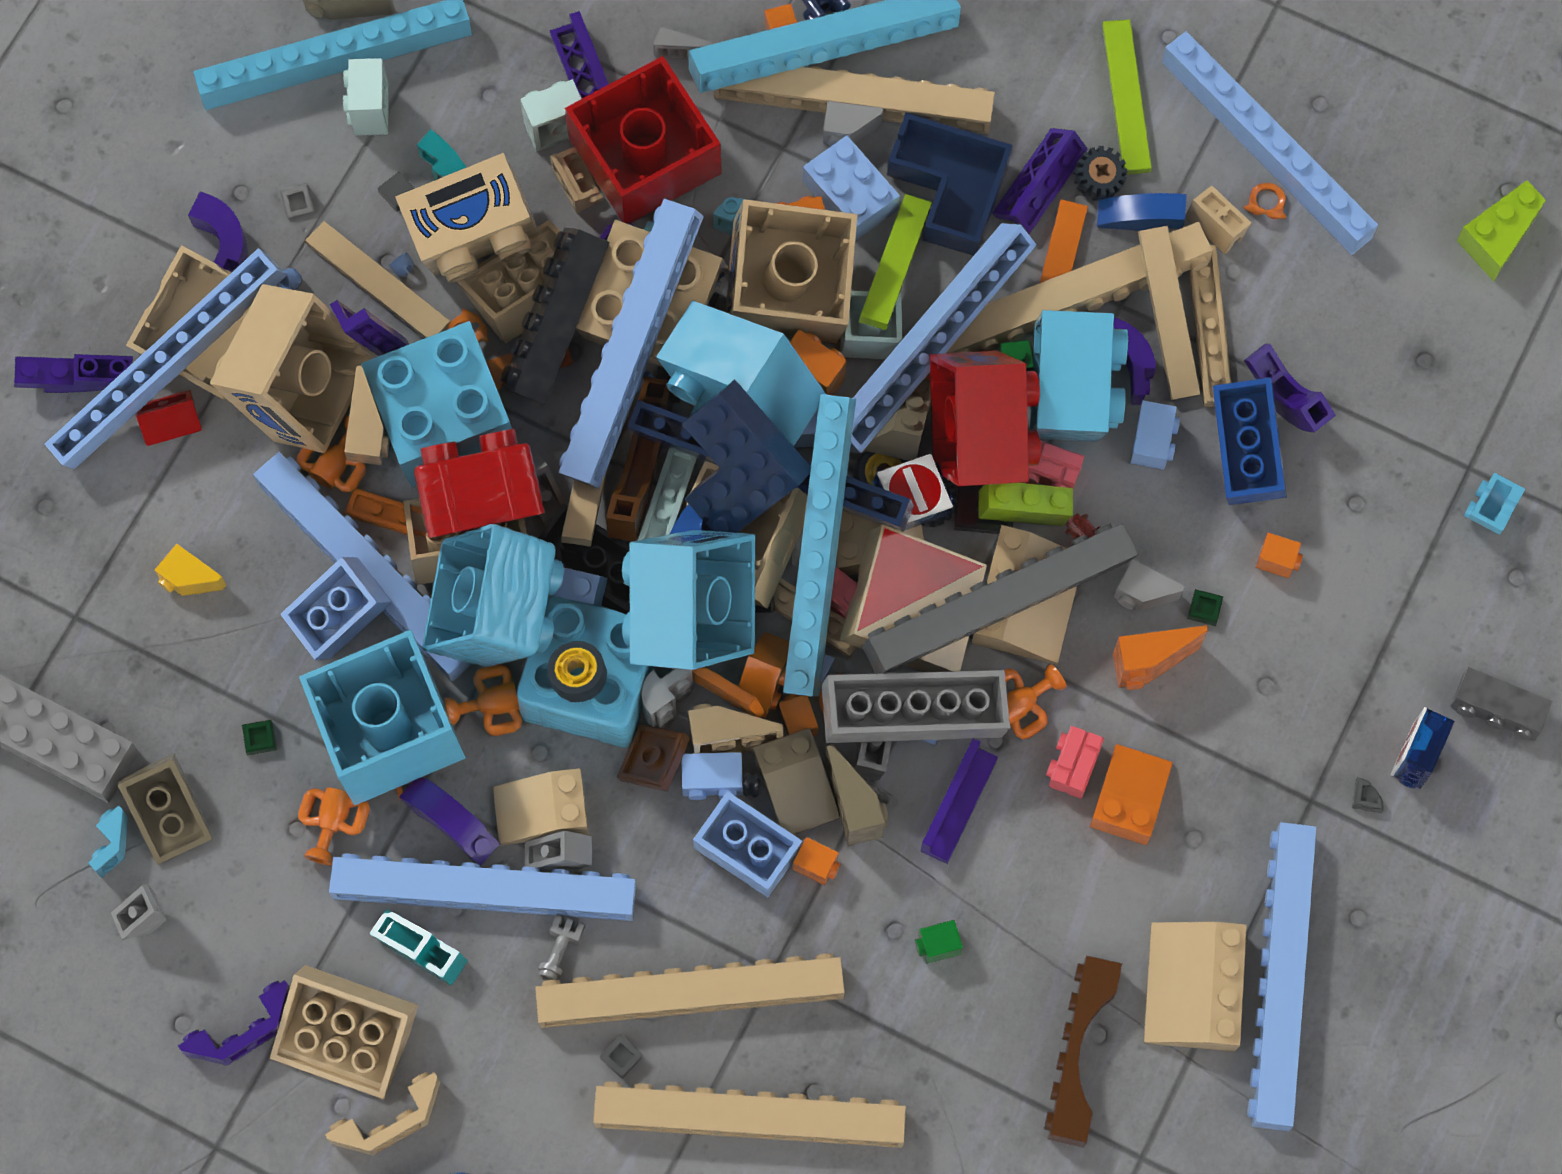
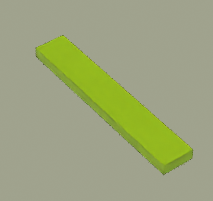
[1102,19,1152,175]
[859,194,932,330]

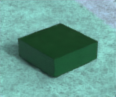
[1187,589,1224,626]
[242,719,277,756]

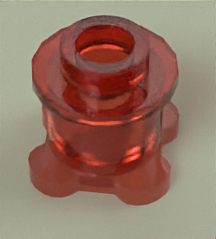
[1065,513,1101,539]

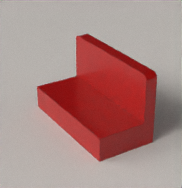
[136,389,202,446]

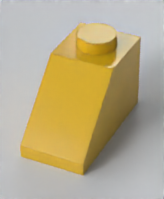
[154,544,227,596]

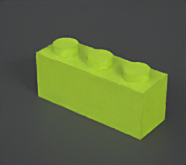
[979,483,1073,526]

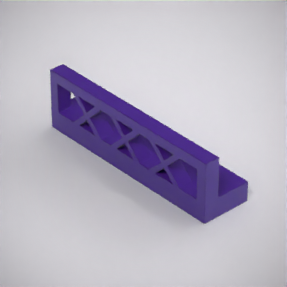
[549,11,609,99]
[992,128,1088,234]
[330,300,409,356]
[920,738,998,864]

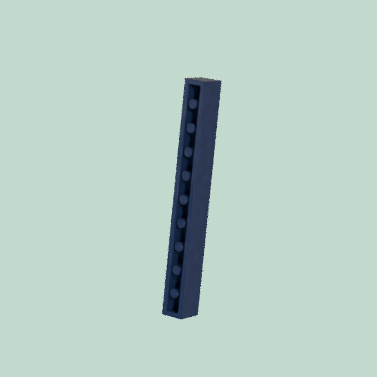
[627,400,914,532]

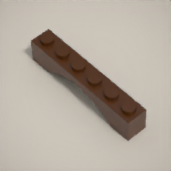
[606,377,674,541]
[1044,955,1122,1148]

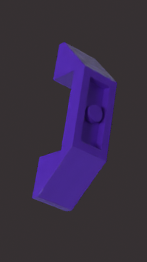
[178,980,290,1065]

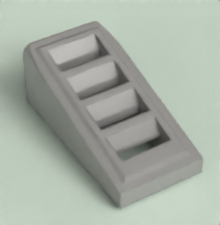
[653,27,713,59]

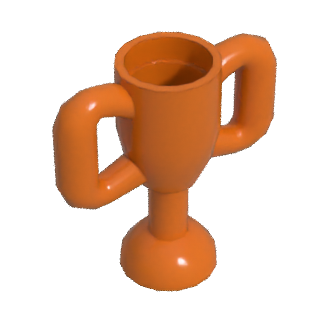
[296,416,367,492]
[444,664,522,736]
[1004,664,1067,740]
[298,788,370,866]

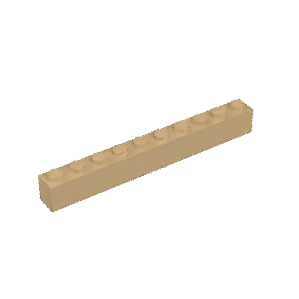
[714,66,995,134]
[946,222,1213,353]
[535,953,844,1028]
[593,1082,906,1148]

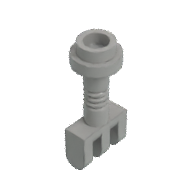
[538,914,586,981]

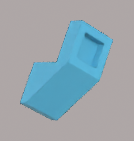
[88,805,128,878]

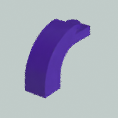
[188,191,248,273]
[1113,317,1156,405]
[1244,343,1336,433]
[399,777,500,866]

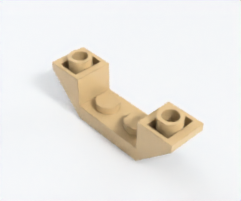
[325,1072,440,1156]

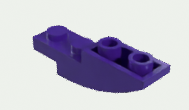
[14,354,133,393]

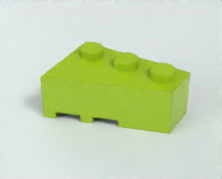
[1457,180,1546,282]

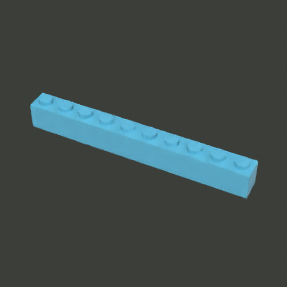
[193,0,472,111]
[688,0,961,93]
[783,394,856,697]

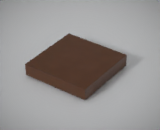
[616,724,690,792]

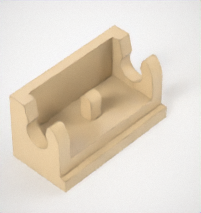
[550,147,604,213]
[1185,185,1252,254]

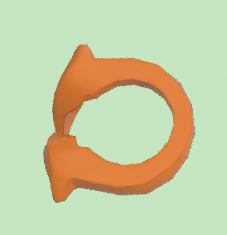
[1243,183,1286,219]
[447,308,488,343]

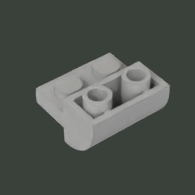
[641,668,693,729]

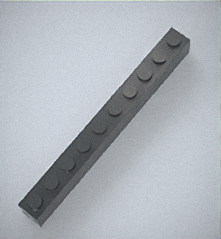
[862,523,1138,674]

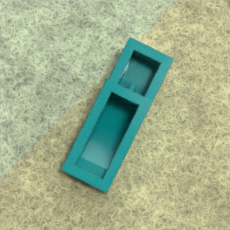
[417,129,467,180]
[370,909,468,986]

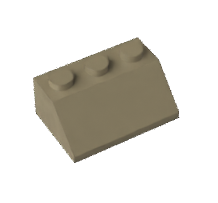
[864,379,931,461]

